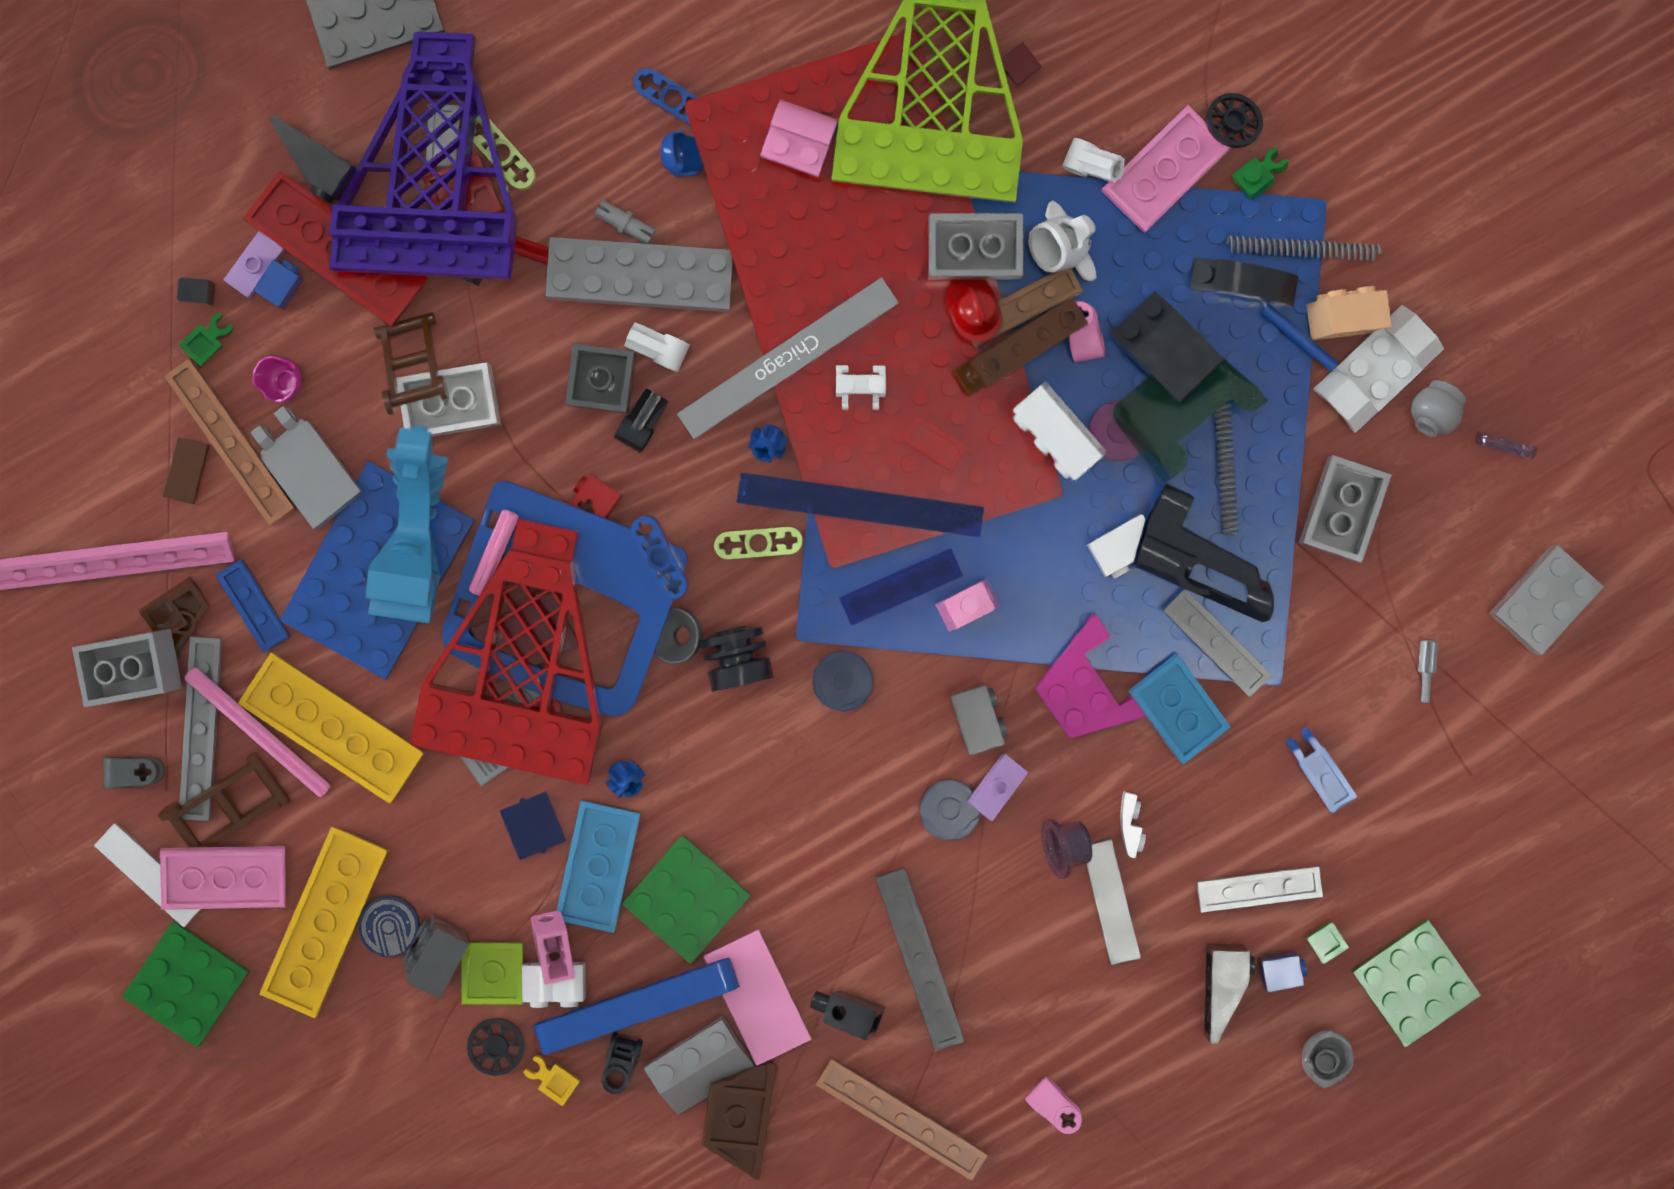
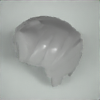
[1302,1030,1354,1088]

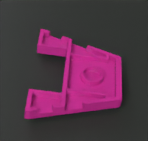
[1035,612,1146,738]

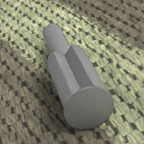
[1418,640,1439,703]

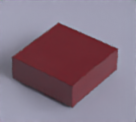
[1001,42,1042,86]

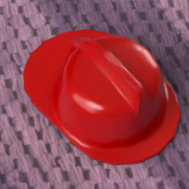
[945,280,1002,342]

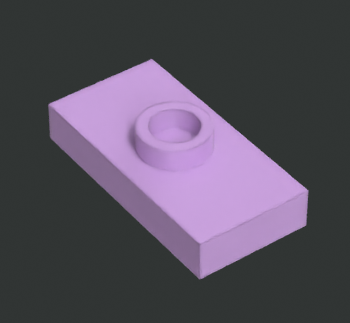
[223,231,285,299]
[967,753,1028,821]

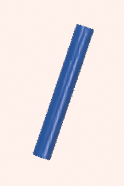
[1261,304,1339,372]

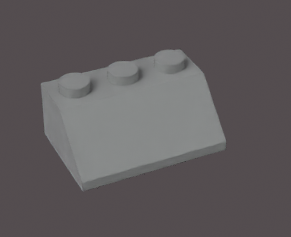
[644,1015,755,1115]

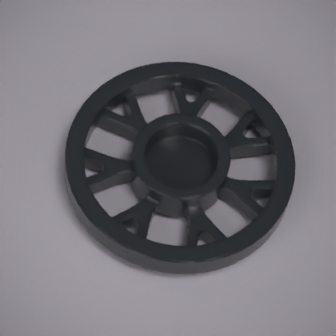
[1206,93,1263,148]
[467,1018,525,1076]

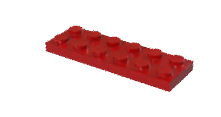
[243,170,428,328]

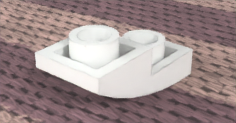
[1120,791,1146,858]

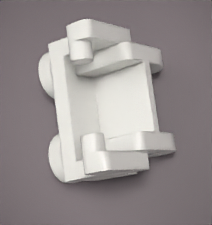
[836,365,886,410]

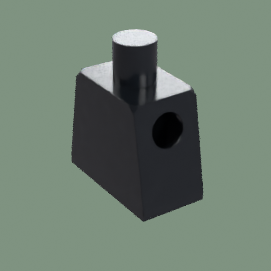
[810,990,885,1040]

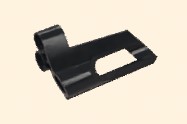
[1137,483,1274,623]

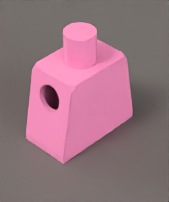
[935,578,1000,631]
[531,911,575,985]

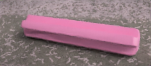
[469,510,518,596]

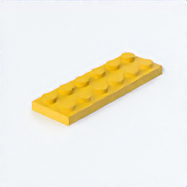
[238,652,425,804]
[259,826,389,1018]

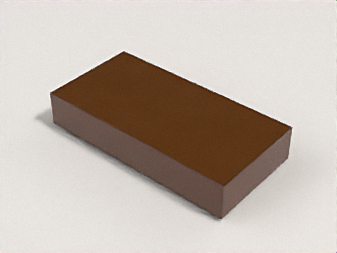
[163,438,209,504]

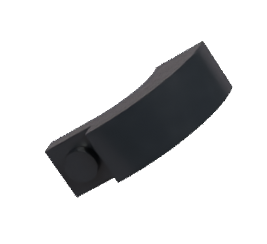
[1190,258,1299,307]

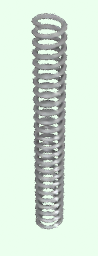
[1226,235,1381,262]
[1212,382,1239,535]

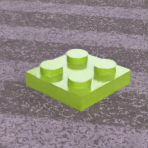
[462,942,524,1005]

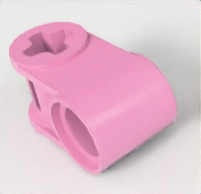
[1070,302,1106,363]
[1025,1076,1082,1134]

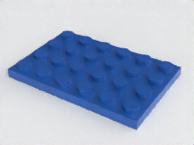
[279,461,476,680]

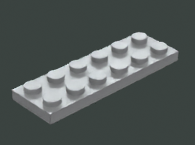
[545,237,733,312]

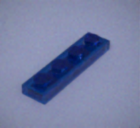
[839,548,963,626]

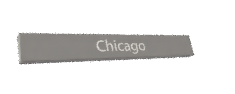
[677,277,898,440]

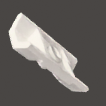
[1313,305,1444,433]

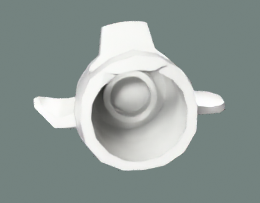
[1028,201,1097,281]

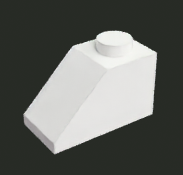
[1087,514,1145,579]

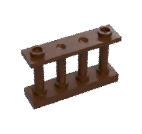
[952,297,1089,397]

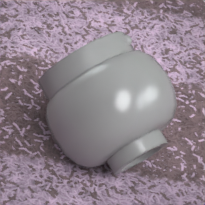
[1411,380,1466,437]

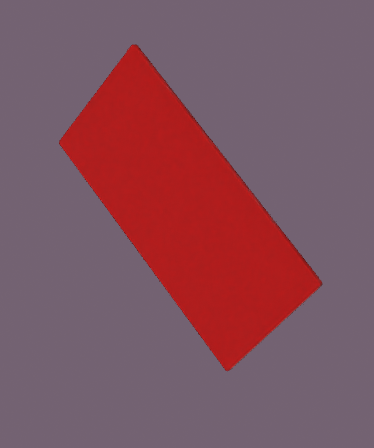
[685,30,1063,568]

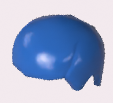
[660,130,703,178]

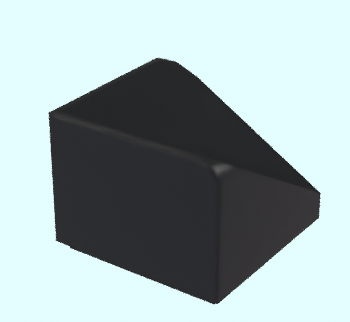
[177,277,216,306]

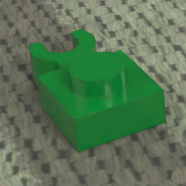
[1231,148,1288,201]
[178,313,234,368]

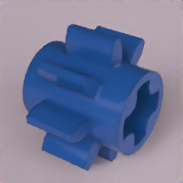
[748,424,788,463]
[605,759,645,798]

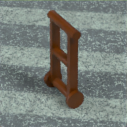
[374,312,449,415]
[158,752,290,848]

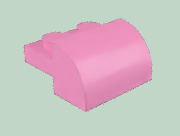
[760,100,839,177]

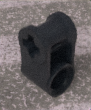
[602,1032,643,1094]

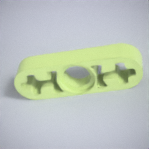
[473,116,536,190]
[714,527,803,559]

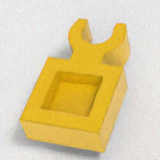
[523,1055,581,1106]

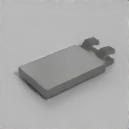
[250,406,364,530]

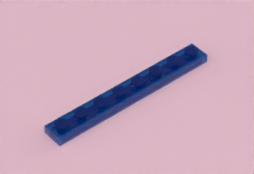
[737,472,984,538]

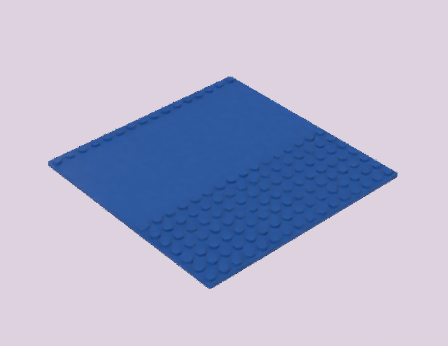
[796,172,1327,686]

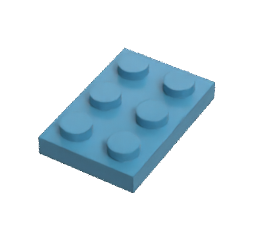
[1128,654,1231,765]

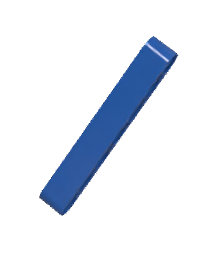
[533,957,740,1055]

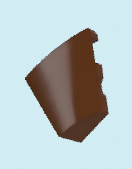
[139,576,209,659]

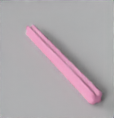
[185,667,330,797]

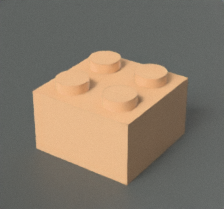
[1306,286,1392,340]

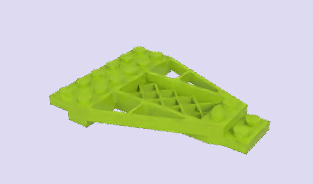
[832,0,1023,203]

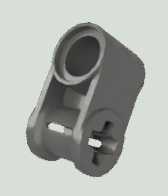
[102,757,165,789]

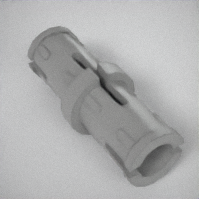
[594,199,657,244]

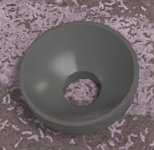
[654,608,703,664]

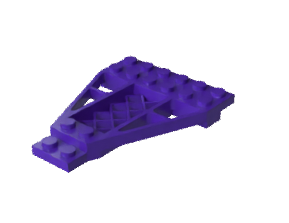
[329,32,518,280]

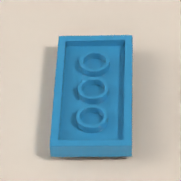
[556,800,641,933]

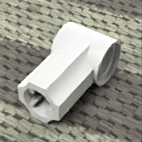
[1061,138,1125,183]
[624,322,690,373]

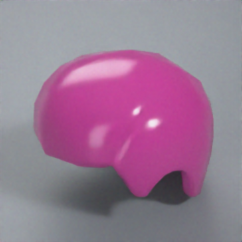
[252,355,302,403]

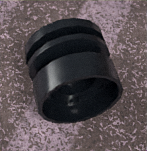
[700,626,774,692]

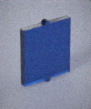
[500,792,566,860]

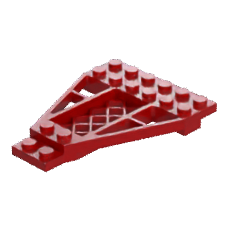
[410,518,603,785]

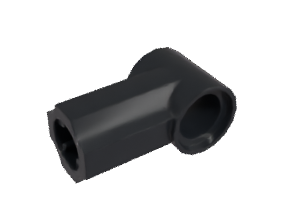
[614,388,669,453]

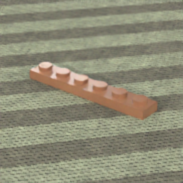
[164,359,296,526]
[816,1057,988,1181]

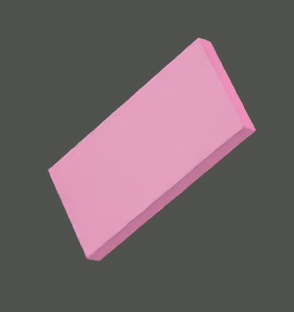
[1101,105,1231,233]
[160,846,286,910]
[704,929,812,1066]

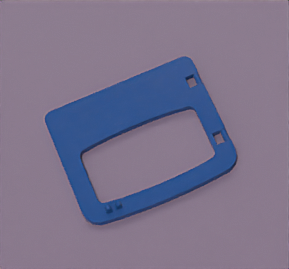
[442,480,688,716]

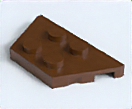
[702,1061,776,1180]

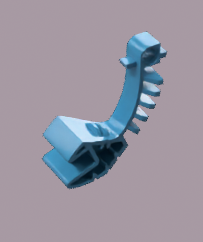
[366,425,448,624]

